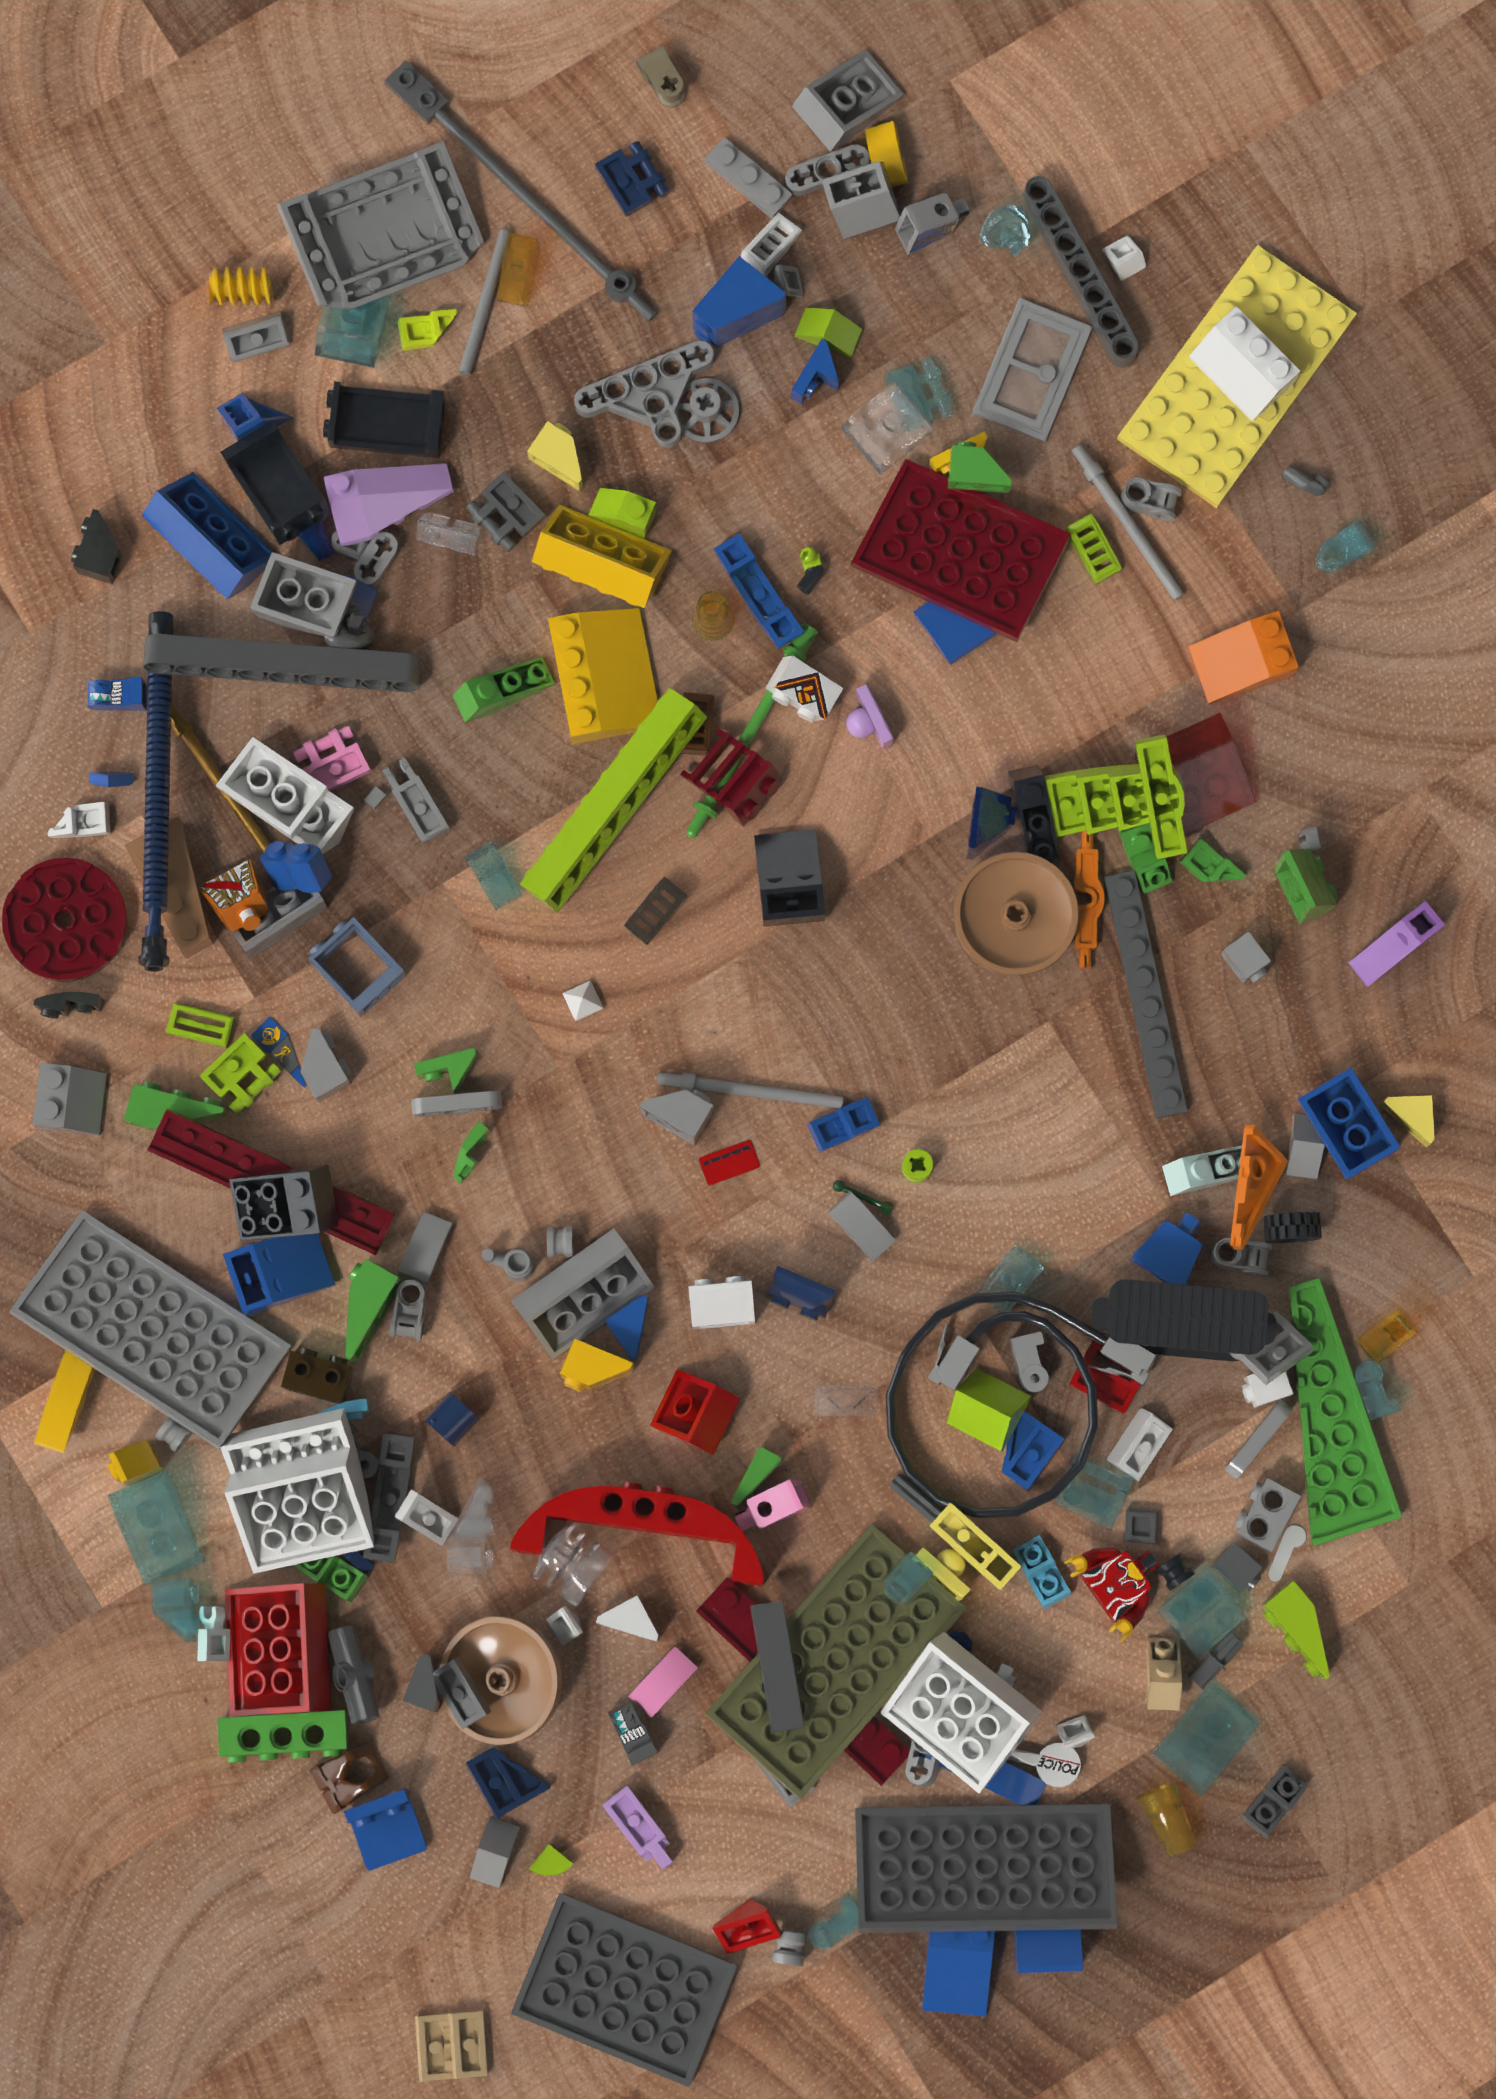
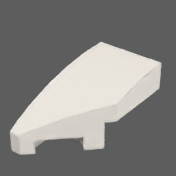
[48,802,111,838]

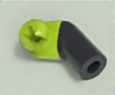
[797,547,824,595]

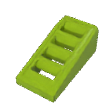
[1065,513,1122,585]

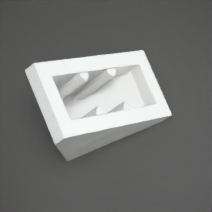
[596,1596,659,1642]

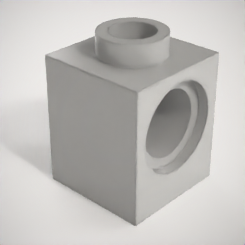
[1221,932,1271,984]

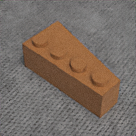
[124,816,213,959]

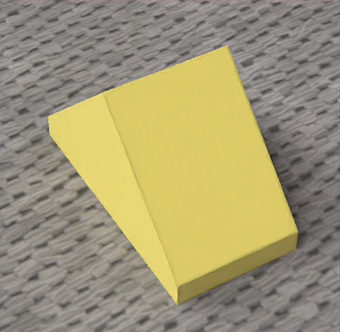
[1380,1095,1435,1147]

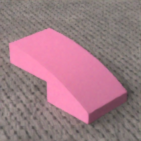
[628,1647,698,1718]

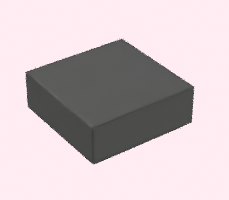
[1124,1510,1158,1544]

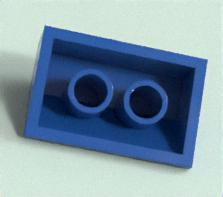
[1297,1068,1401,1180]

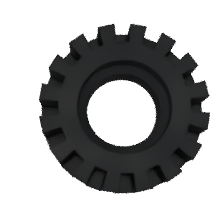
[1263,1212,1322,1243]

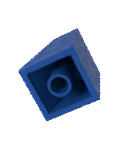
[692,256,787,348]
[1013,1930,1083,1973]

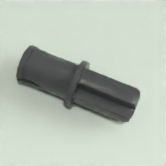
[1189,1632,1244,1690]

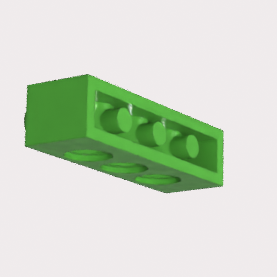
[218,1710,349,1763]

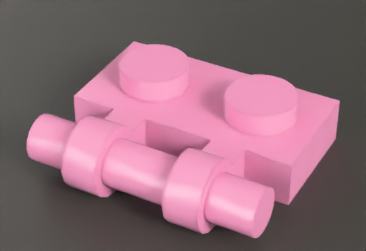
[293,726,371,792]

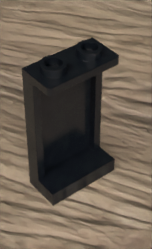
[323,381,445,458]
[220,420,332,545]

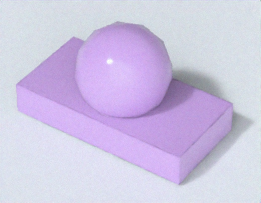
[846,684,894,750]

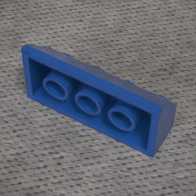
[141,472,275,599]

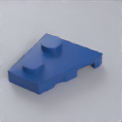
[1002,1411,1065,1492]

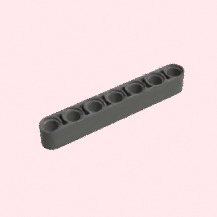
[1023,176,1139,368]

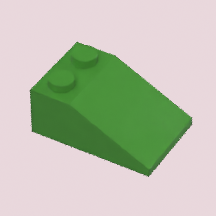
[1273,849,1338,925]
[345,1259,402,1365]

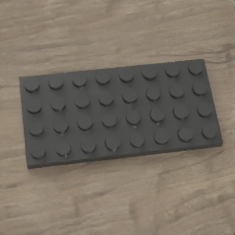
[855,1804,1117,1933]

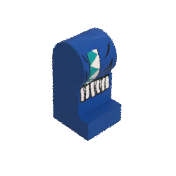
[87,677,146,711]

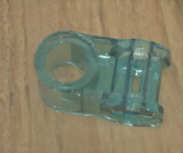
[1315,520,1377,573]

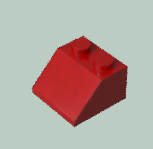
[650,1370,741,1455]

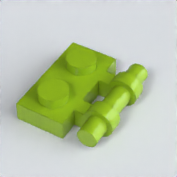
[199,1033,282,1115]

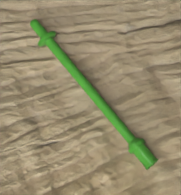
[686,623,818,838]

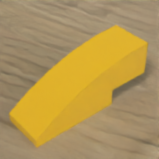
[34,1350,96,1453]

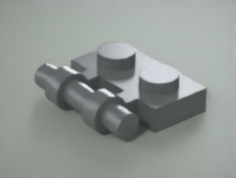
[466,472,546,552]

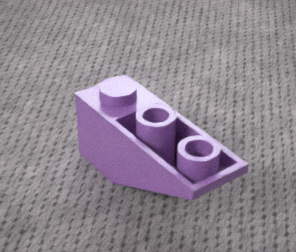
[1348,901,1445,988]

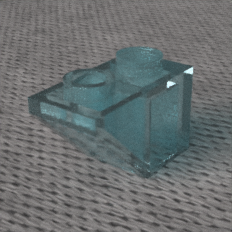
[151,1578,201,1643]

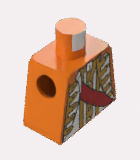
[198,859,270,931]

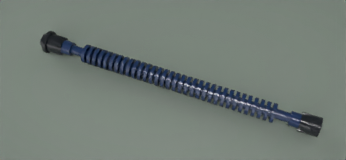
[138,611,173,972]

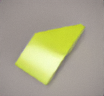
[398,309,457,351]

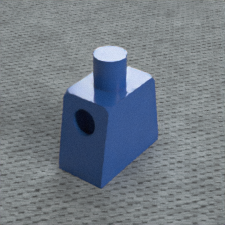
[1130,1213,1203,1285]

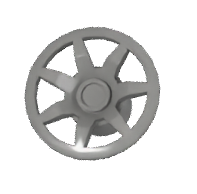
[676,378,739,443]

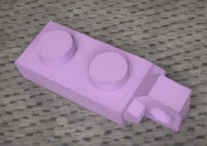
[602,1786,673,1870]

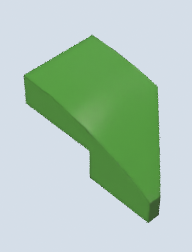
[1179,838,1246,882]
[454,1121,490,1184]

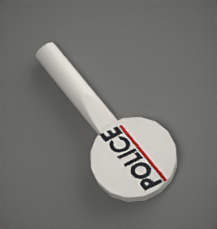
[1007,1743,1081,1788]

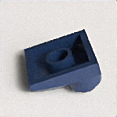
[767,1266,836,1321]

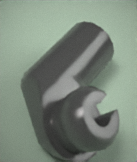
[1283,465,1330,496]

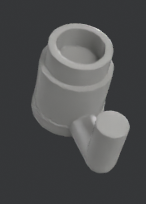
[481,1249,535,1282]

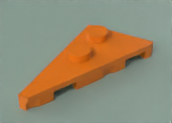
[1230,1125,1289,1250]

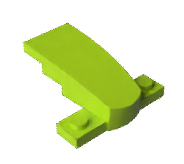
[1044,734,1187,859]

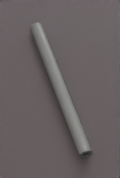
[459,229,511,376]

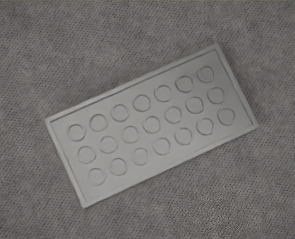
[10,1210,291,1450]

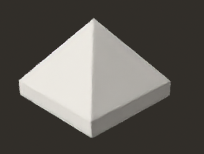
[562,980,604,1022]
[546,1606,582,1646]
[1055,1715,1095,1749]

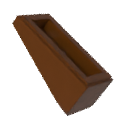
[680,692,714,756]

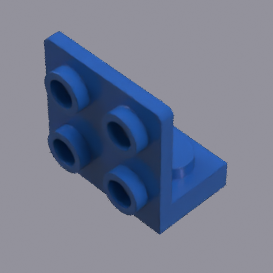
[344,1789,427,1871]

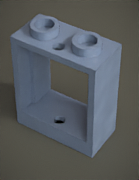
[308,917,406,1017]

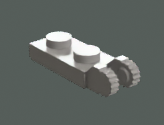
[382,757,450,845]

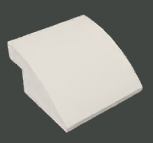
[220,1408,374,1574]

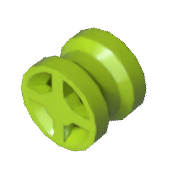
[901,1149,933,1183]

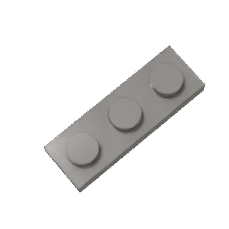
[704,137,793,219]

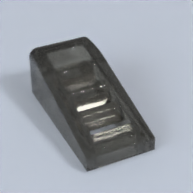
[624,876,688,946]

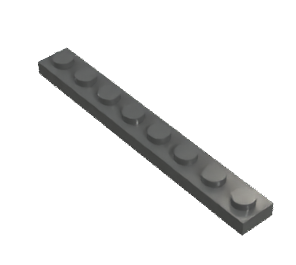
[1104,871,1187,1119]

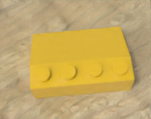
[548,608,658,745]

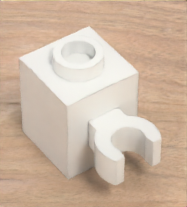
[1241,1372,1293,1408]

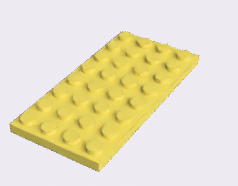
[1117,245,1357,508]

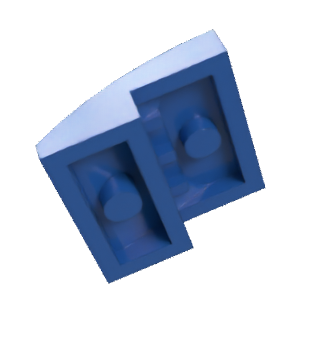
[913,602,997,665]

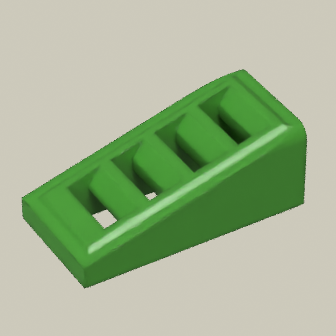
[731,1447,782,1507]

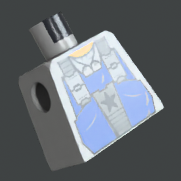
[894,193,969,255]

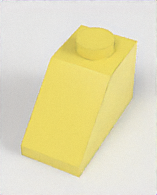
[527,421,583,491]

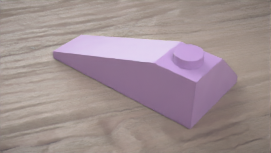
[323,463,454,547]

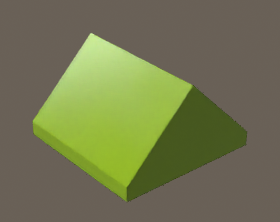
[947,1368,1032,1452]

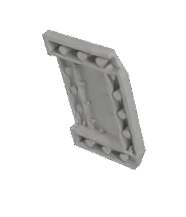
[277,141,484,310]

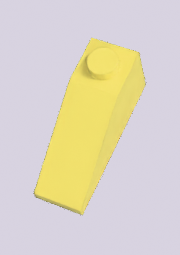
[929,1502,1022,1591]

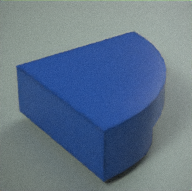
[89,772,133,787]

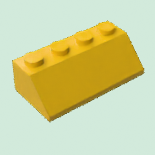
[532,504,672,608]

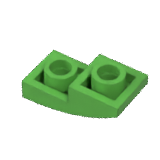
[294,1556,368,1603]

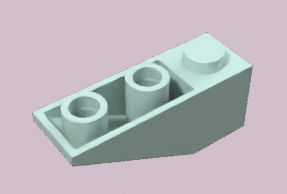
[1162,1145,1242,1196]

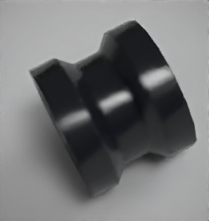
[1155,1553,1196,1591]

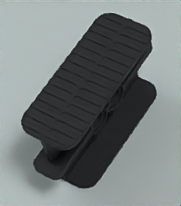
[1091,1279,1276,1362]

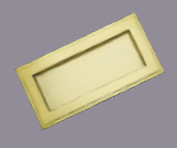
[912,1547,971,1601]

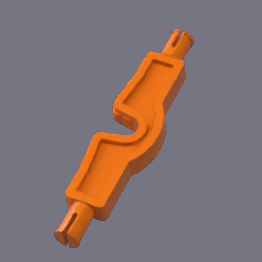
[1073,831,1105,969]

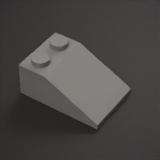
[792,49,904,152]
[250,552,357,638]

